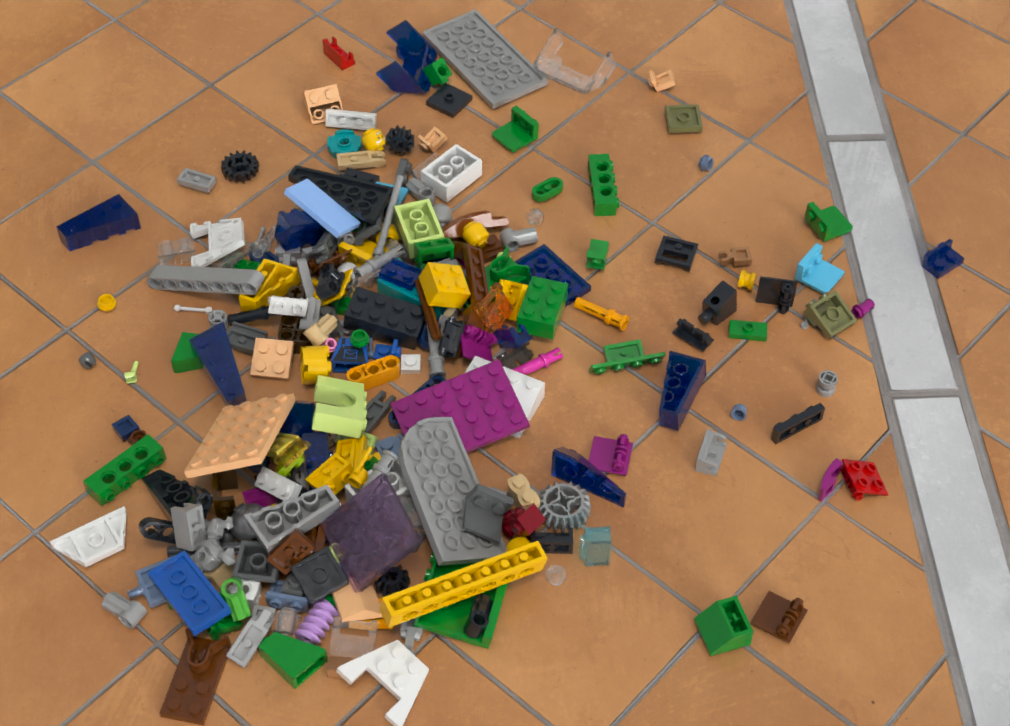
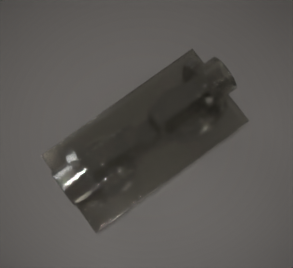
[496,342,534,370]

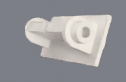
[268,295,309,317]

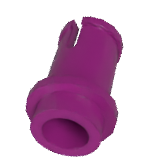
[851,298,875,318]

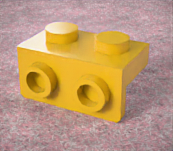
[492,279,528,321]

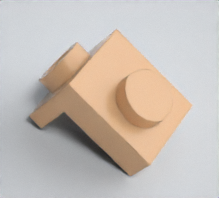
[648,70,675,92]
[418,126,448,153]

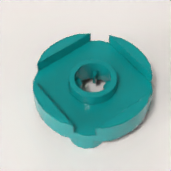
[327,129,362,158]

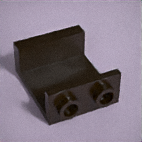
[212,469,238,520]

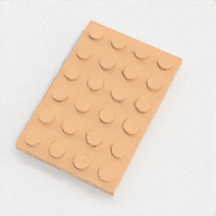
[184,393,296,478]

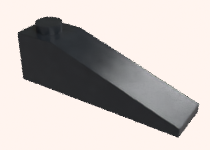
[142,469,206,522]

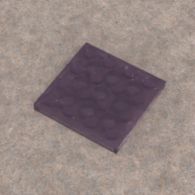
[320,473,423,593]

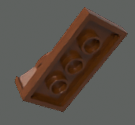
[160,629,231,726]

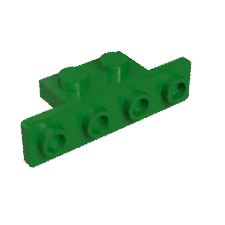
[589,339,666,374]

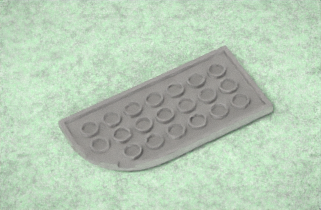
[399,417,506,566]

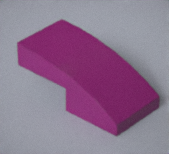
[818,458,843,502]

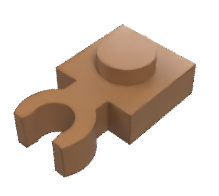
[718,246,752,266]

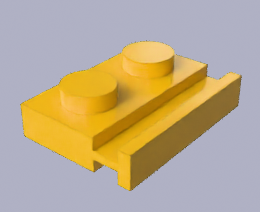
[336,435,367,470]

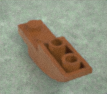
[441,210,509,241]

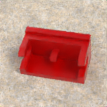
[322,36,356,70]

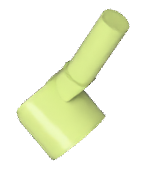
[124,361,139,384]

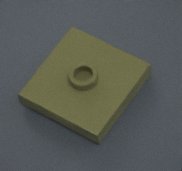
[665,104,703,133]

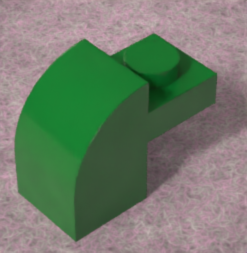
[586,239,610,270]

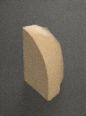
[202,558,236,591]

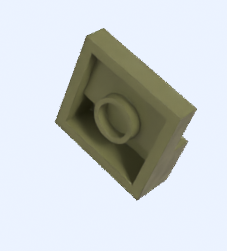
[803,291,858,339]

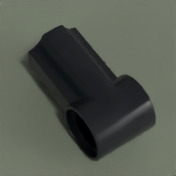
[463,593,493,639]

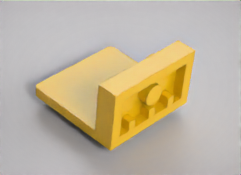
[338,239,389,267]

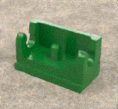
[414,237,454,265]

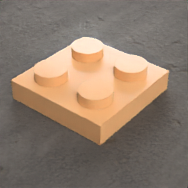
[250,338,295,380]

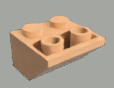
[302,84,343,125]

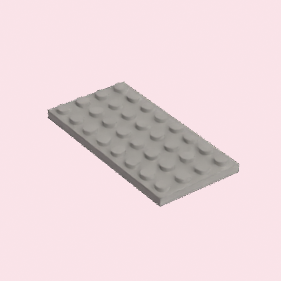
[422,9,548,109]

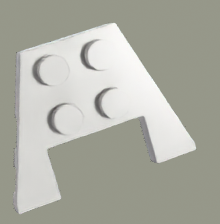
[190,218,245,267]
[336,640,429,726]

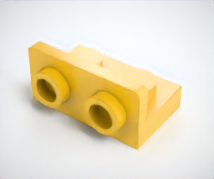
[305,453,353,495]

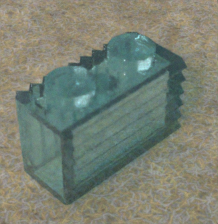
[579,526,612,567]

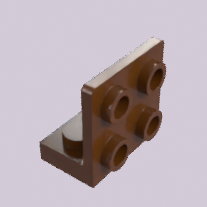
[266,527,317,575]

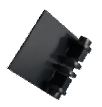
[755,276,798,314]

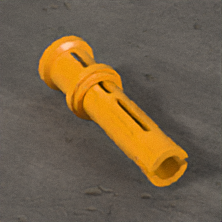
[574,297,630,331]

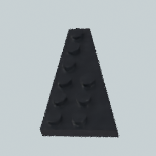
[288,165,393,226]

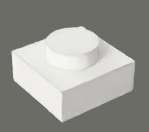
[401,354,421,374]

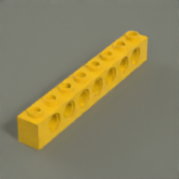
[379,541,548,628]

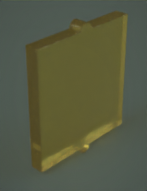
[272,438,311,468]

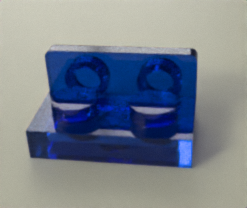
[922,239,964,279]

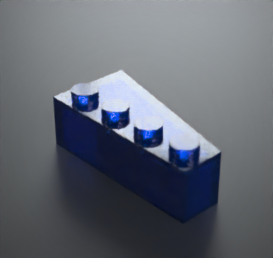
[56,194,141,251]
[274,209,326,251]
[189,322,246,406]
[659,351,706,431]

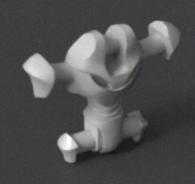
[187,516,236,572]

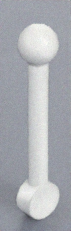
[174,304,213,315]

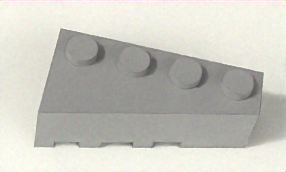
[244,485,341,554]

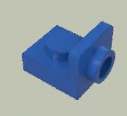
[373,339,402,361]

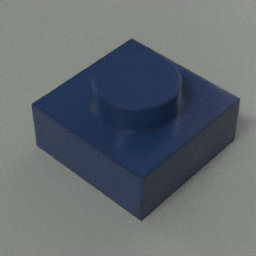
[112,415,140,441]

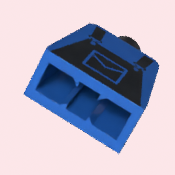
[331,332,368,373]

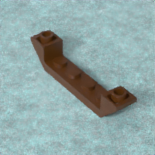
[453,241,491,329]

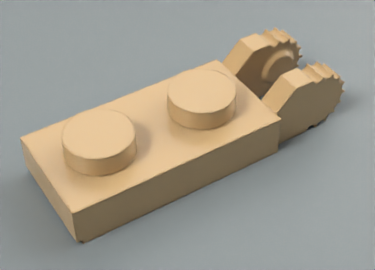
[336,150,386,171]

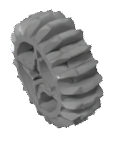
[538,480,591,533]

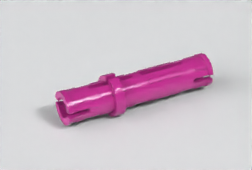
[512,347,563,375]

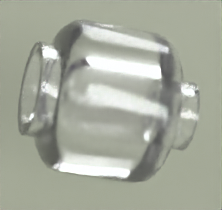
[272,607,302,637]

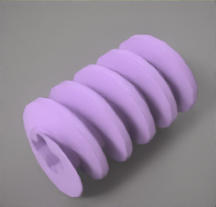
[294,599,339,645]

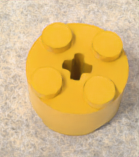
[300,345,331,385]

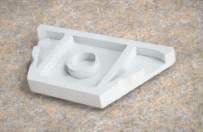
[50,506,127,567]

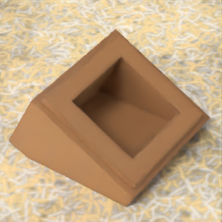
[327,657,352,678]

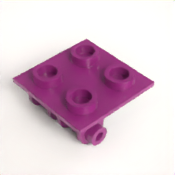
[460,324,497,362]
[587,434,633,476]

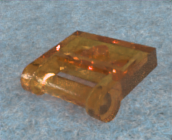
[474,282,514,333]

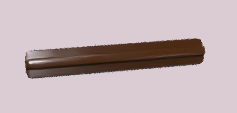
[415,279,441,341]

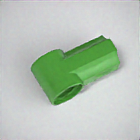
[221,576,252,622]

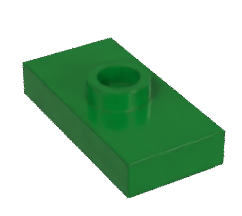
[728,320,767,341]

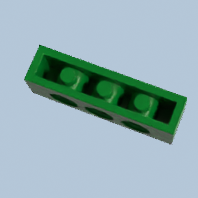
[588,154,619,216]
[83,434,166,506]

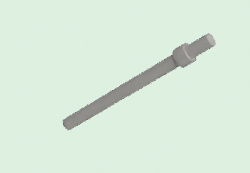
[372,175,404,260]

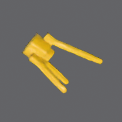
[347,446,372,489]

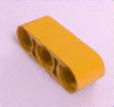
[346,355,400,391]

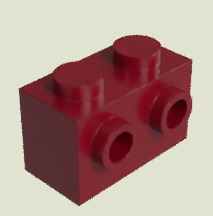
[502,503,546,539]

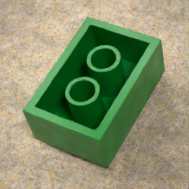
[517,276,568,340]

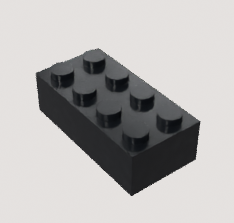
[343,286,426,350]

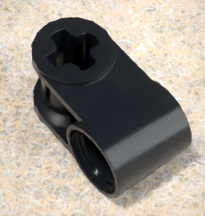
[316,263,345,300]

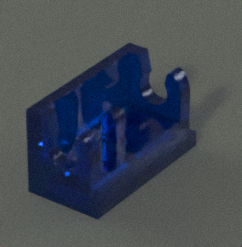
[491,324,533,348]

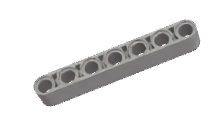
[146,265,264,295]

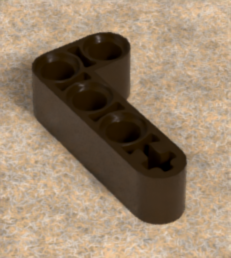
[278,285,313,354]

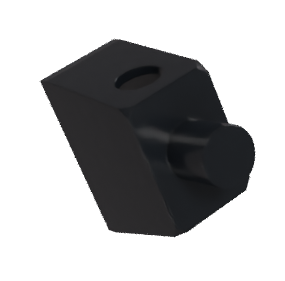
[698,280,737,325]

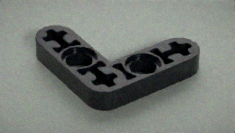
[138,488,213,544]

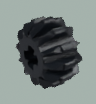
[386,125,415,155]
[374,563,410,597]

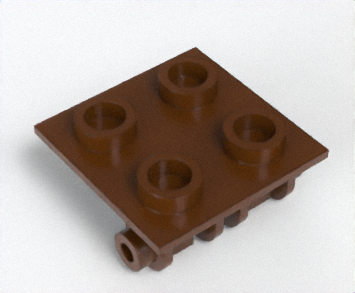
[307,249,353,277]
[750,591,808,643]

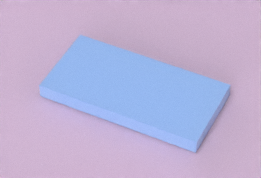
[284,179,361,238]

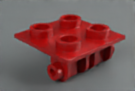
[841,459,889,501]

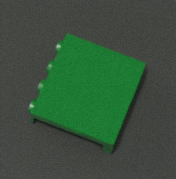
[414,552,508,649]

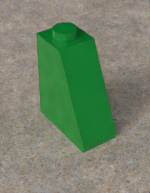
[171,332,231,373]
[258,632,328,689]

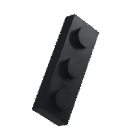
[771,403,825,444]

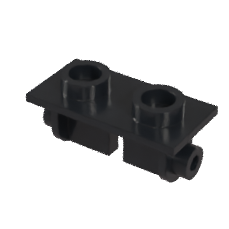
[438,317,465,358]
[672,318,714,352]

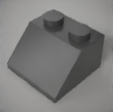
[232,540,282,583]

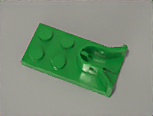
[463,246,530,309]

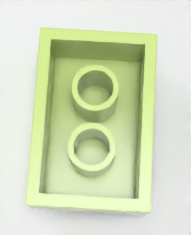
[394,199,444,259]

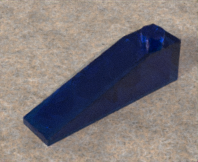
[551,447,627,508]

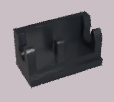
[531,528,573,554]

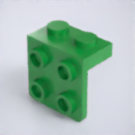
[492,105,539,152]
[804,202,853,242]

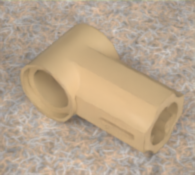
[303,313,338,346]

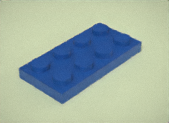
[147,550,232,636]

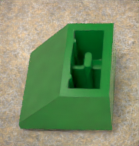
[694,595,754,656]

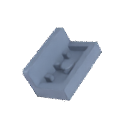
[265,580,311,613]

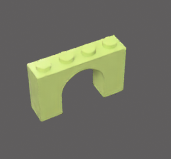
[312,375,367,438]

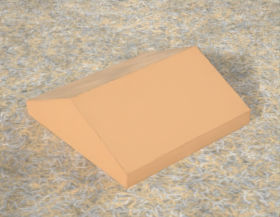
[332,578,383,622]

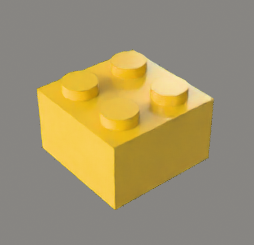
[419,262,471,309]

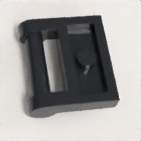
[655,235,698,272]

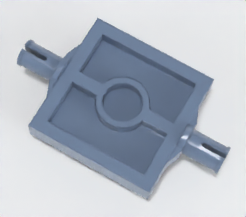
[127,555,176,609]

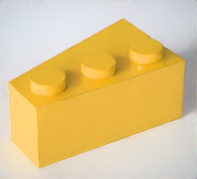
[239,258,299,312]

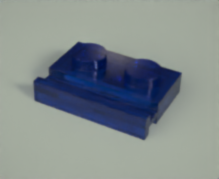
[379,257,423,291]

